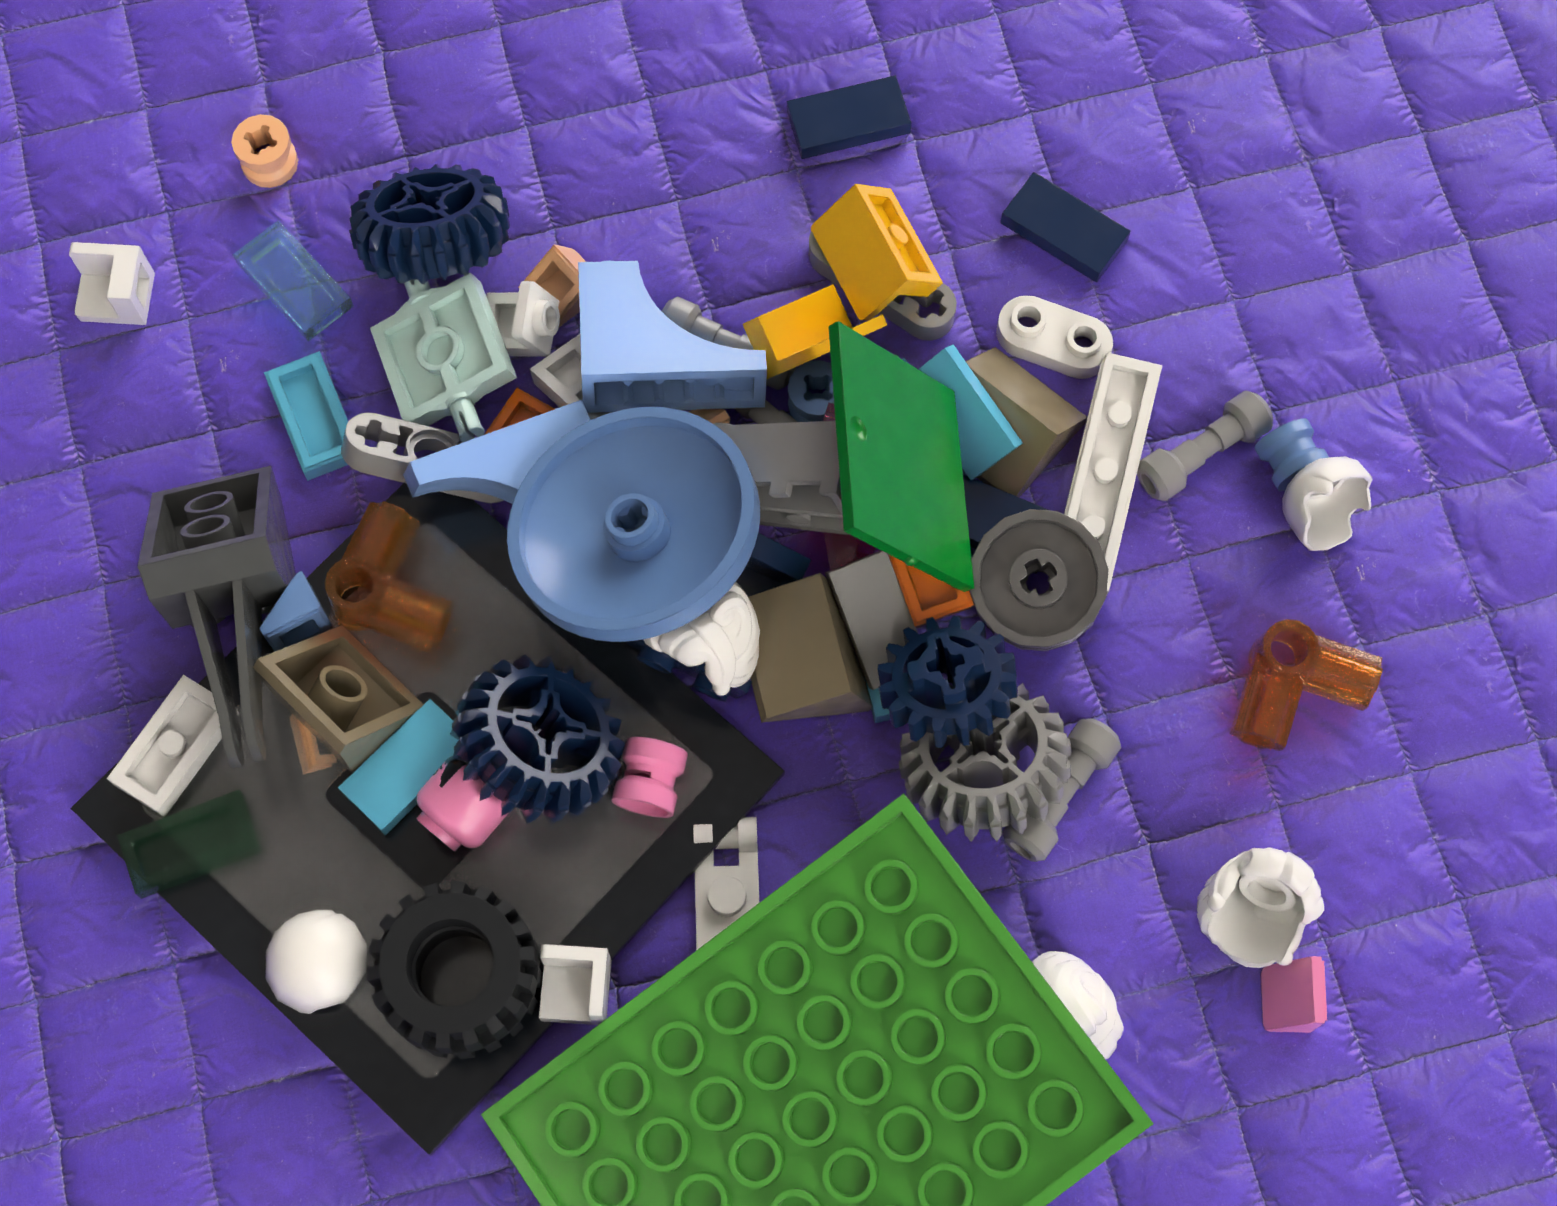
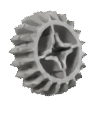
[899,683,1071,842]

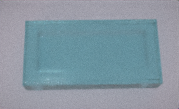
[232,220,354,341]

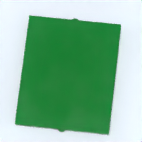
[828,321,974,592]

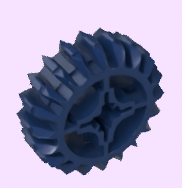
[349,164,510,284]
[450,653,626,825]

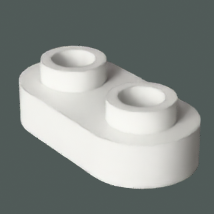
[996,296,1113,379]

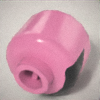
[416,756,509,852]

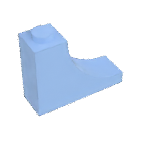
[578,260,767,413]
[403,400,590,504]

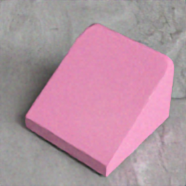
[1261,956,1327,1033]

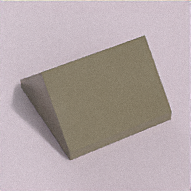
[966,347,1087,497]
[748,573,872,723]
[253,625,424,773]

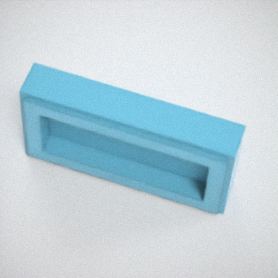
[918,344,1023,480]
[264,351,348,481]
[338,699,458,835]

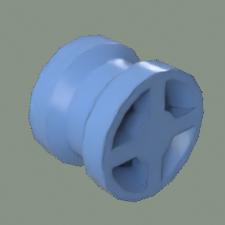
[788,360,835,422]
[1254,418,1329,491]

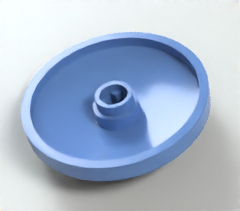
[507,406,760,642]

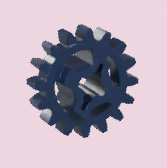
[877,615,1018,748]

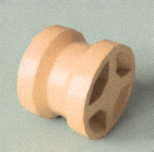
[231,114,299,188]

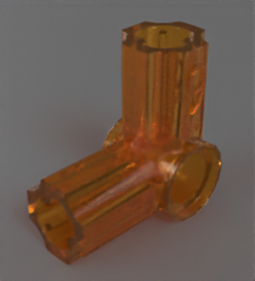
[325,501,454,654]
[1229,619,1383,751]

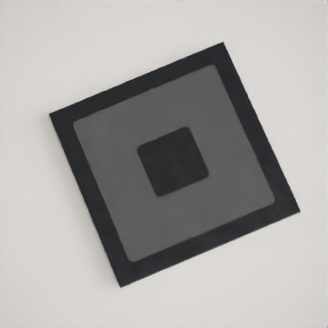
[70,483,785,1156]

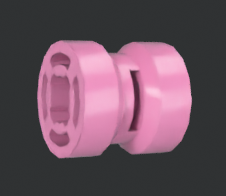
[611,737,688,818]

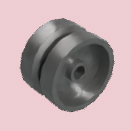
[970,509,1109,651]

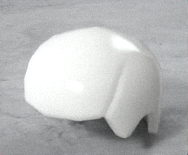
[1282,457,1373,551]
[266,910,367,1014]

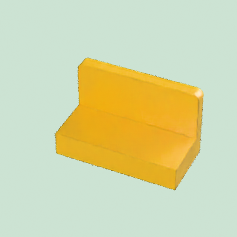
[811,184,943,321]
[742,284,887,379]

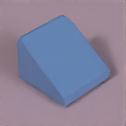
[259,571,332,652]

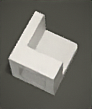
[69,242,155,325]
[539,944,612,1025]

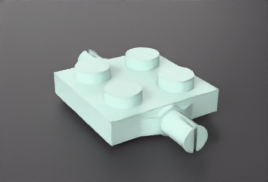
[370,273,517,442]

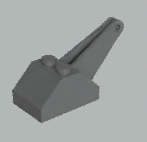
[137,465,296,768]

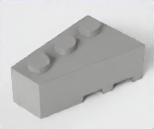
[713,421,850,535]

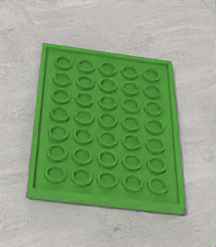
[481,793,1154,1206]

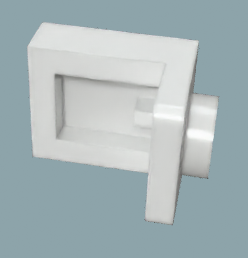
[486,281,560,357]

